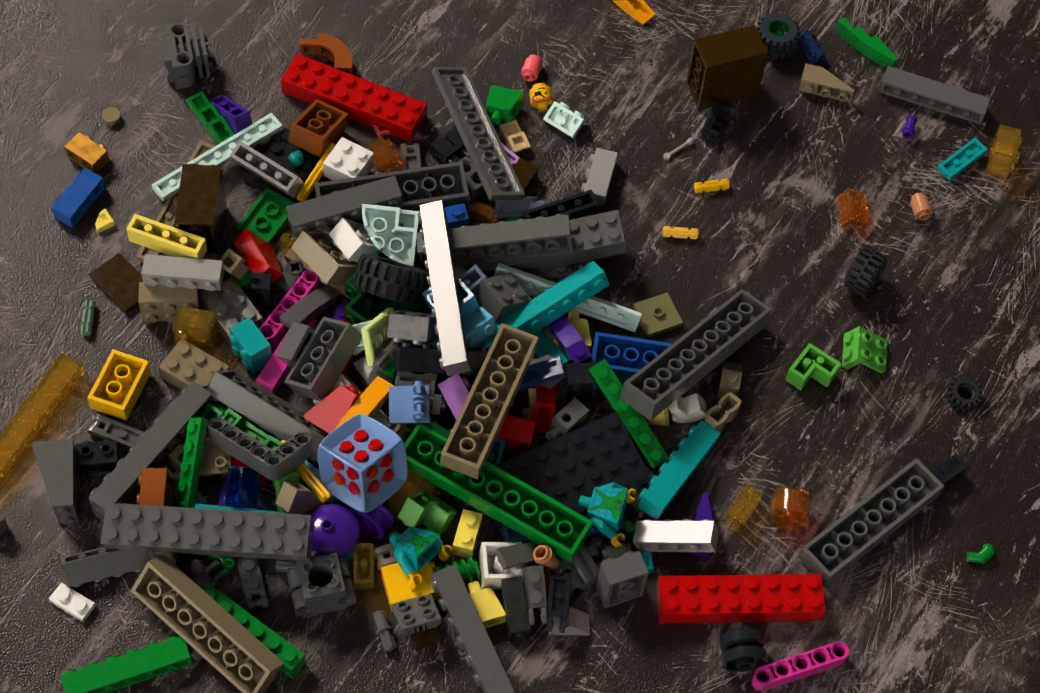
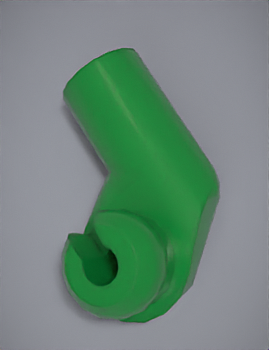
[967,543,995,563]
[208,555,236,570]

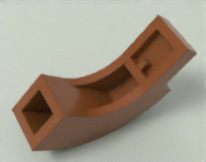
[300,33,353,75]

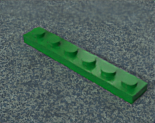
[588,359,669,469]
[174,417,208,508]

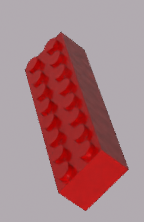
[281,54,427,143]
[657,574,825,623]

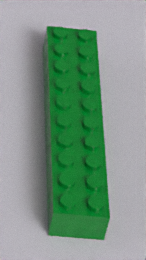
[404,423,593,563]

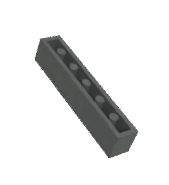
[879,66,990,125]
[286,176,402,234]

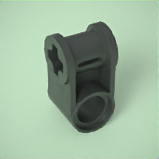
[273,259,304,295]

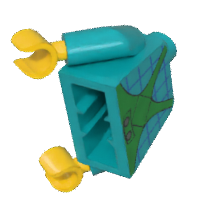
[578,482,636,547]
[389,527,453,589]

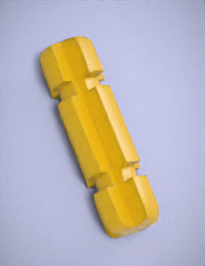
[694,179,730,193]
[662,226,699,239]

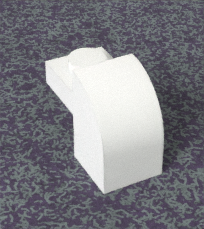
[668,393,707,423]

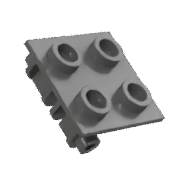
[391,593,441,636]

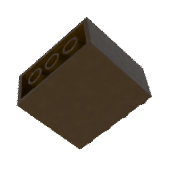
[686,25,769,110]
[174,163,227,255]

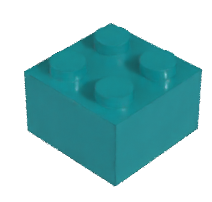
[229,317,272,375]

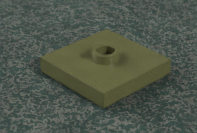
[633,292,683,338]

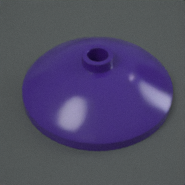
[306,504,360,559]

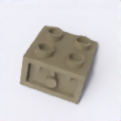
[199,438,232,477]

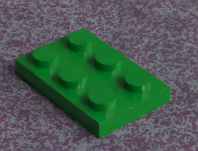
[236,188,296,244]

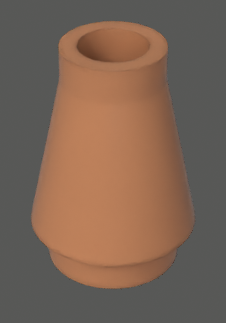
[533,545,559,569]

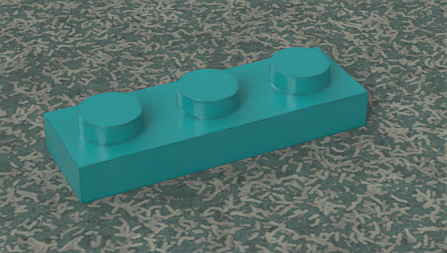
[937,138,988,181]

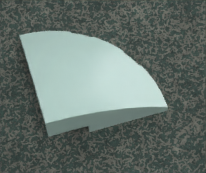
[362,204,419,266]

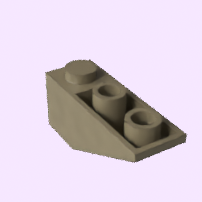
[799,63,854,102]
[275,481,324,515]

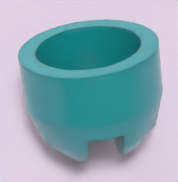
[288,150,304,166]

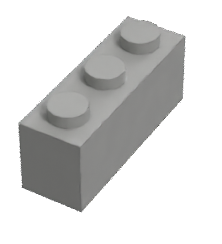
[581,148,618,207]

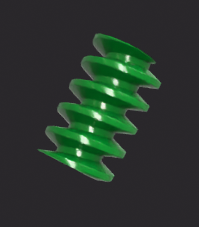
[436,557,481,584]

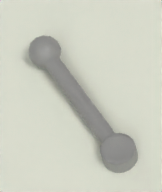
[663,138,694,160]

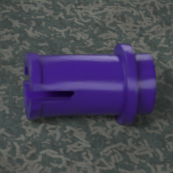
[901,115,917,139]

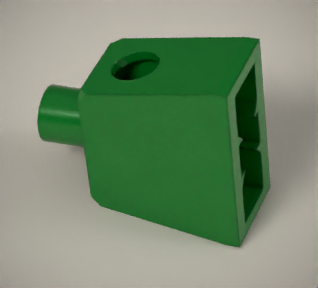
[486,85,524,126]

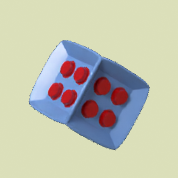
[318,414,408,513]

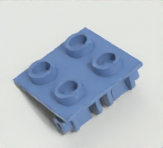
[389,381,430,424]

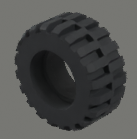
[353,254,429,305]

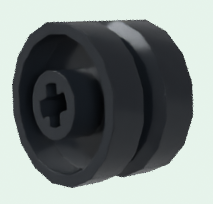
[719,628,768,672]

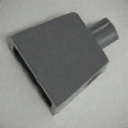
[545,398,590,441]

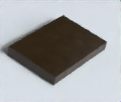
[89,253,143,314]

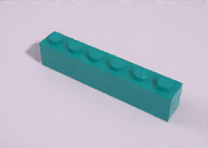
[638,420,721,520]

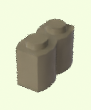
[704,392,741,432]

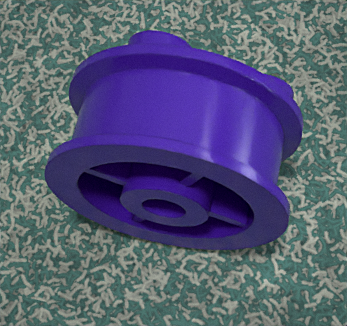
[349,504,395,540]

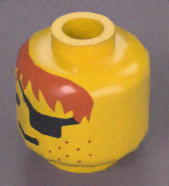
[529,83,553,111]

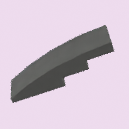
[279,285,342,328]
[495,542,559,570]

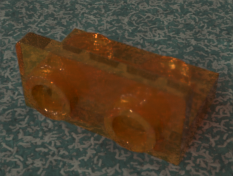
[367,136,405,173]
[838,188,870,228]

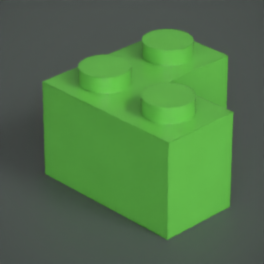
[785,343,842,390]
[398,489,457,534]

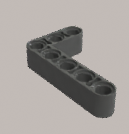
[208,418,313,480]

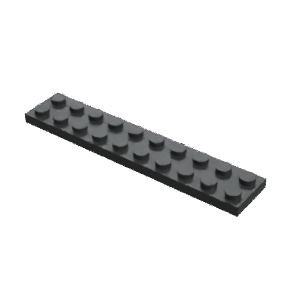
[432,67,525,201]

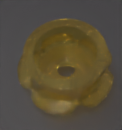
[278,232,295,250]

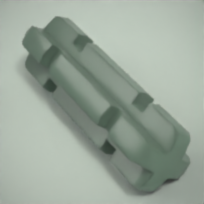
[80,300,96,336]

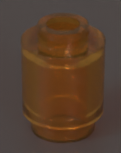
[467,200,496,224]

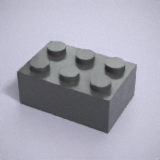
[596,551,649,608]

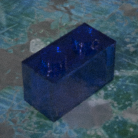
[225,465,260,508]

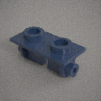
[798,29,827,65]

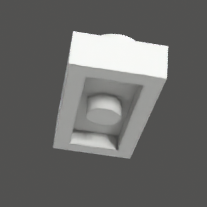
[49,583,96,622]

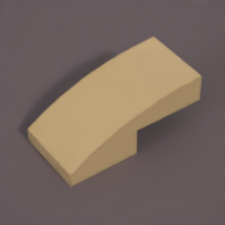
[499,120,531,153]

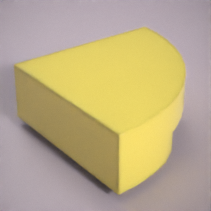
[95,209,115,234]

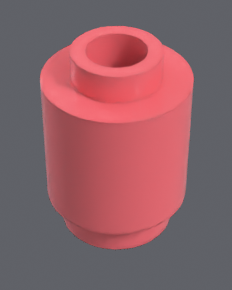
[521,55,542,82]

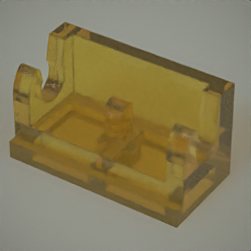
[721,483,763,529]

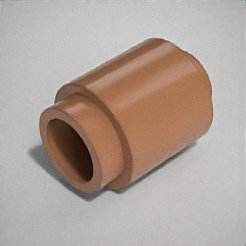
[910,192,933,221]

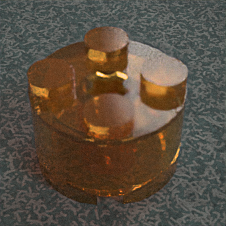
[770,487,811,531]

